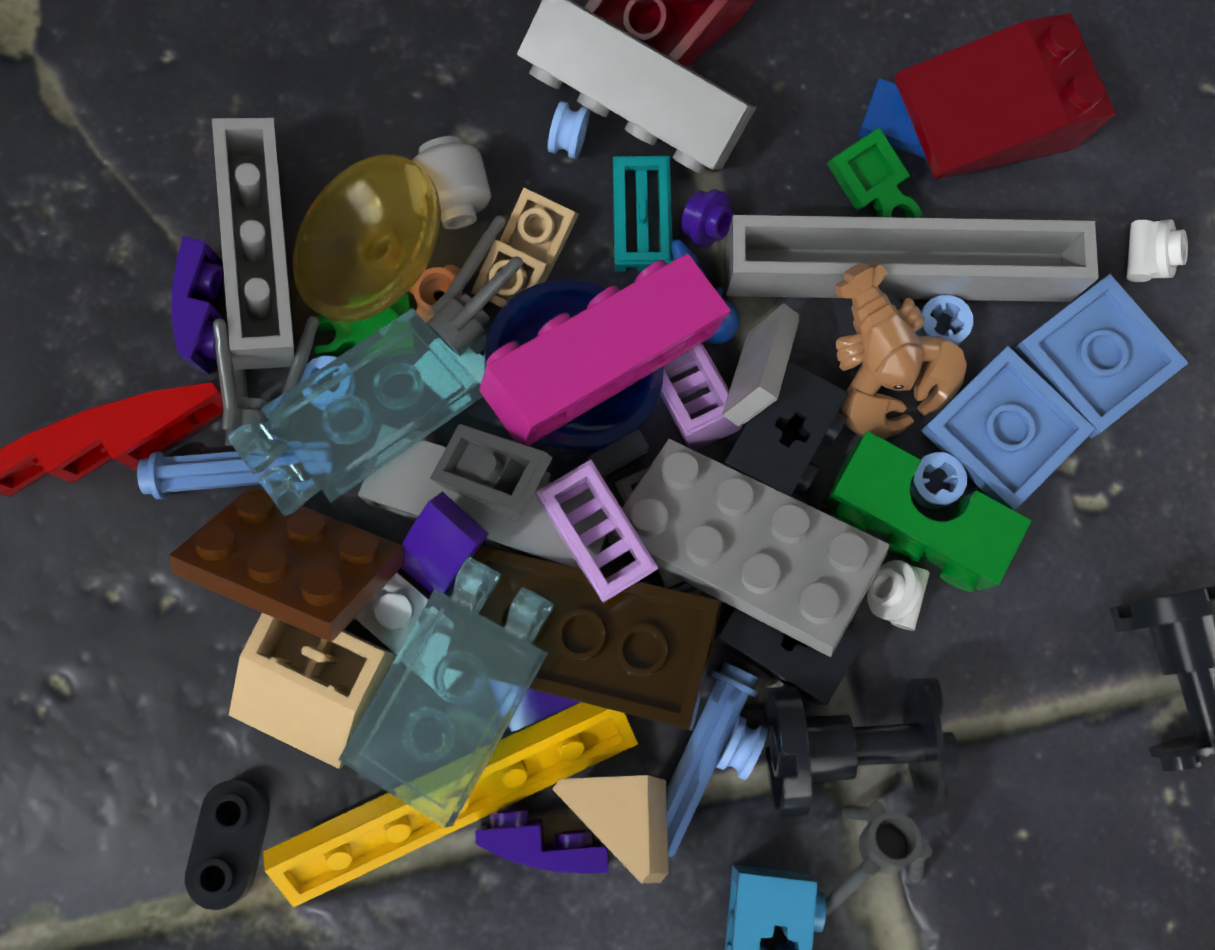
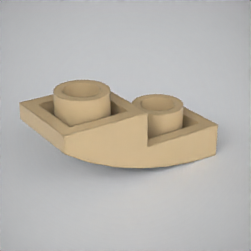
[471,188,579,313]

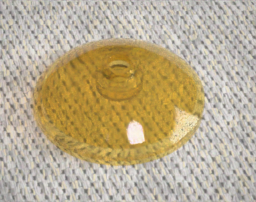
[293,154,441,322]

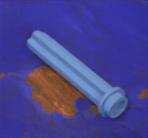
[137,444,336,499]
[666,662,758,857]

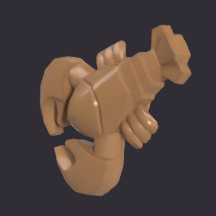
[835,261,967,439]

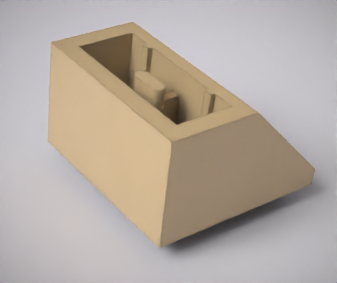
[229,613,397,769]

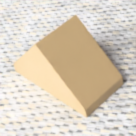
[552,775,669,883]

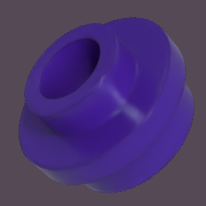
[682,189,733,248]

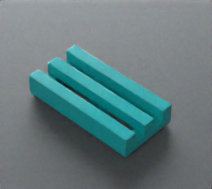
[613,156,673,272]

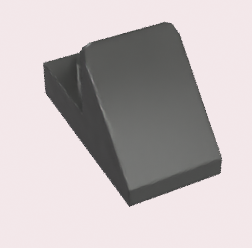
[430,424,552,524]

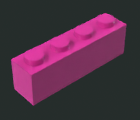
[479,253,731,446]

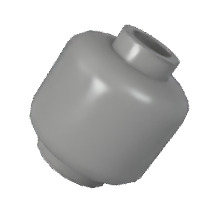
[409,136,491,229]

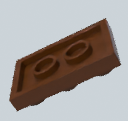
[169,485,404,643]

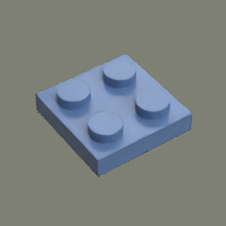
[1014,274,1188,438]
[921,346,1095,511]

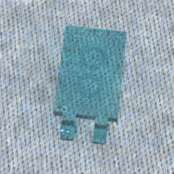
[227,308,483,516]
[338,557,554,828]

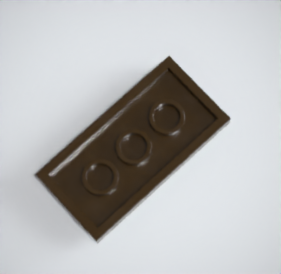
[445,546,722,731]

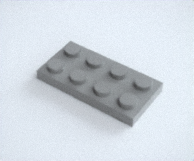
[607,439,890,657]

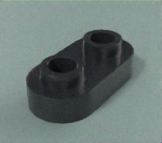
[185,778,270,910]

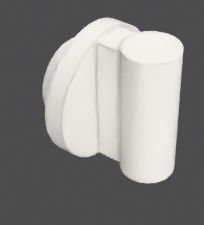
[1127,219,1188,282]
[867,560,930,631]

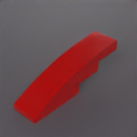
[0,382,223,497]

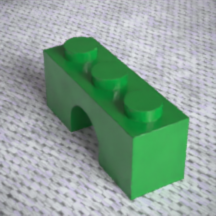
[822,431,1032,593]

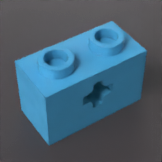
[725,864,826,950]

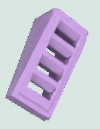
[650,343,742,451]
[536,460,658,603]

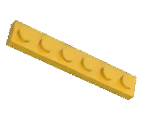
[263,702,638,907]

